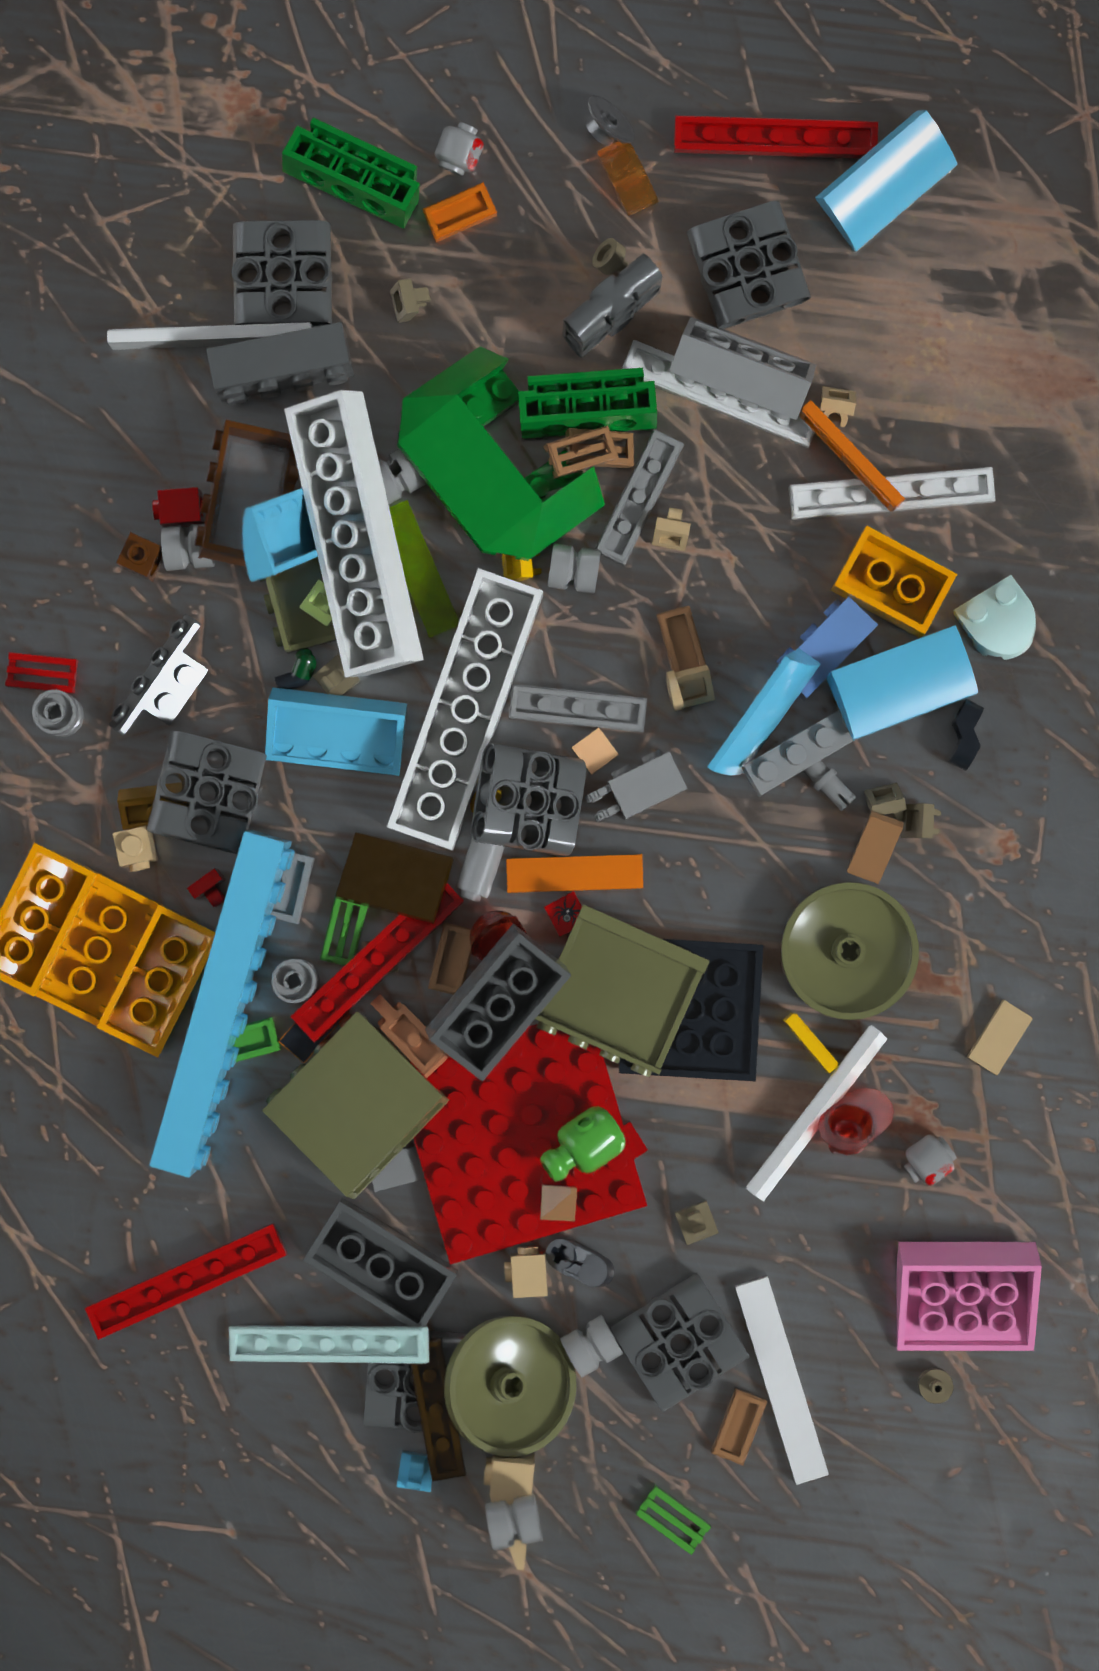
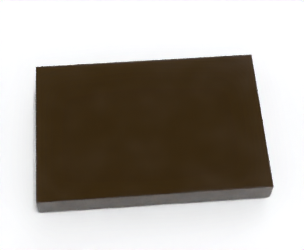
[335,832,454,924]

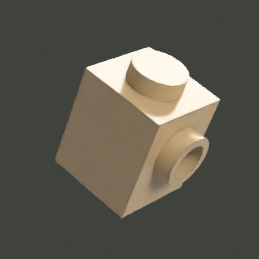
[112,826,159,872]
[504,1246,548,1298]

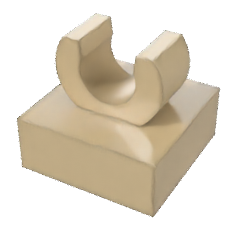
[820,386,856,427]
[652,507,691,551]

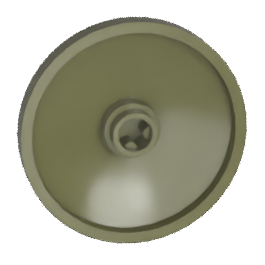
[781,882,919,1020]
[444,1316,576,1457]

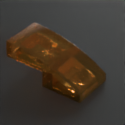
[597,141,658,216]

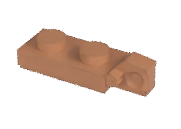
[370,994,450,1078]

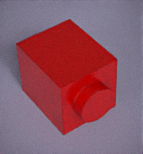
[152,487,204,527]

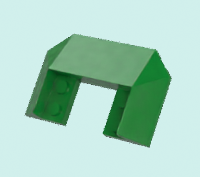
[397,346,605,561]

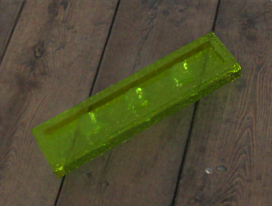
[389,500,459,638]

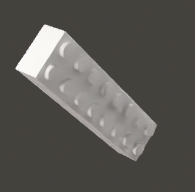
[284,390,424,677]
[387,568,543,851]

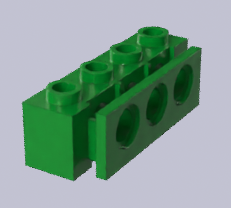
[282,117,420,229]
[518,367,657,439]

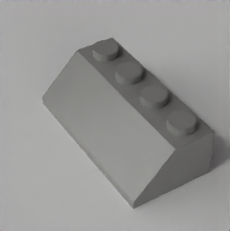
[669,317,817,420]

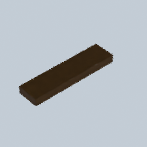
[410,1337,467,1482]

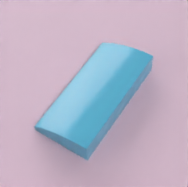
[815,110,958,252]
[242,488,318,582]
[826,625,978,741]
[707,648,821,775]
[265,687,408,776]

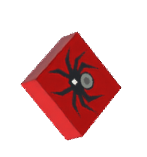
[544,891,582,937]

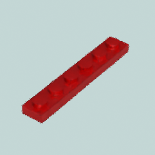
[674,115,878,158]
[290,883,464,1043]
[84,1223,288,1340]

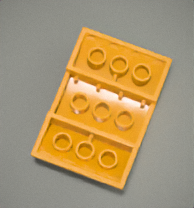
[0,843,215,1058]

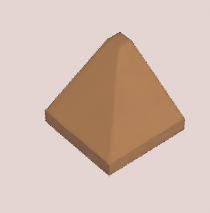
[540,1185,577,1221]

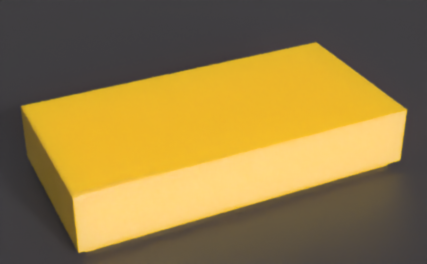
[783,1012,839,1074]

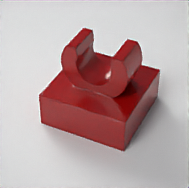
[187,868,226,907]

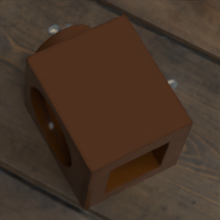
[116,532,163,582]

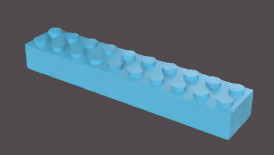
[149,830,295,1178]

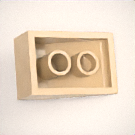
[483,1452,535,1570]

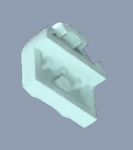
[953,575,1036,660]

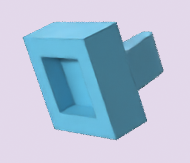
[397,1450,432,1492]

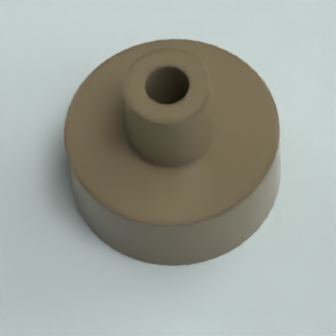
[592,238,628,275]
[918,1367,954,1404]

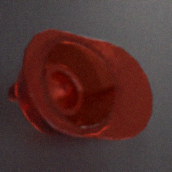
[818,1088,894,1155]

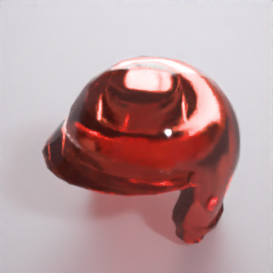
[469,910,528,962]

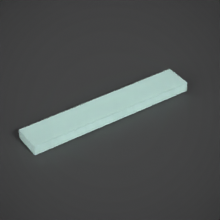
[229,1325,429,1363]

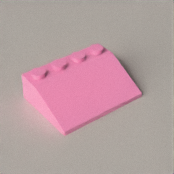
[896,1242,1042,1351]

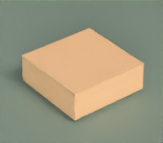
[571,728,619,775]

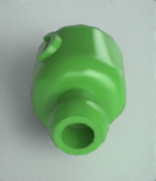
[540,1106,626,1181]

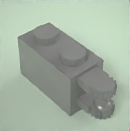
[584,749,687,822]

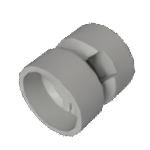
[378,449,426,505]
[161,523,215,571]
[548,543,601,594]
[32,690,84,737]
[271,958,320,1003]
[560,1314,624,1378]
[485,1494,542,1550]

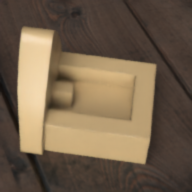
[666,665,715,711]

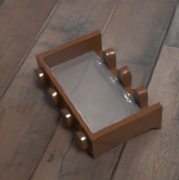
[194,419,299,577]

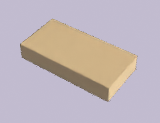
[967,1000,1033,1076]

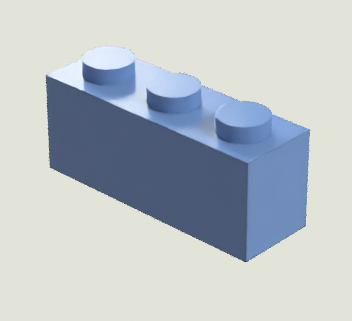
[776,596,878,701]

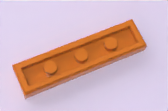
[799,400,905,512]
[506,854,643,893]

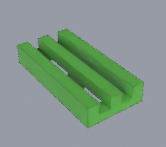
[320,896,368,966]
[635,1484,711,1555]

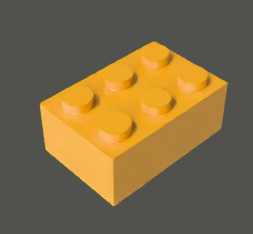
[830,526,957,638]

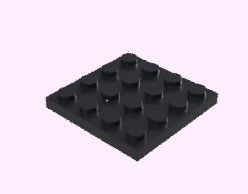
[619,939,764,1082]

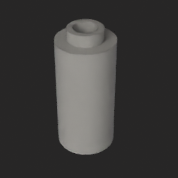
[455,839,505,902]

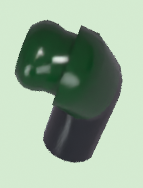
[274,648,317,689]

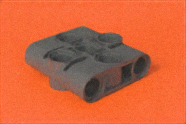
[686,201,811,329]
[231,220,333,327]
[562,253,663,358]
[147,730,267,854]
[471,743,586,856]
[610,1272,750,1412]
[363,1329,466,1433]

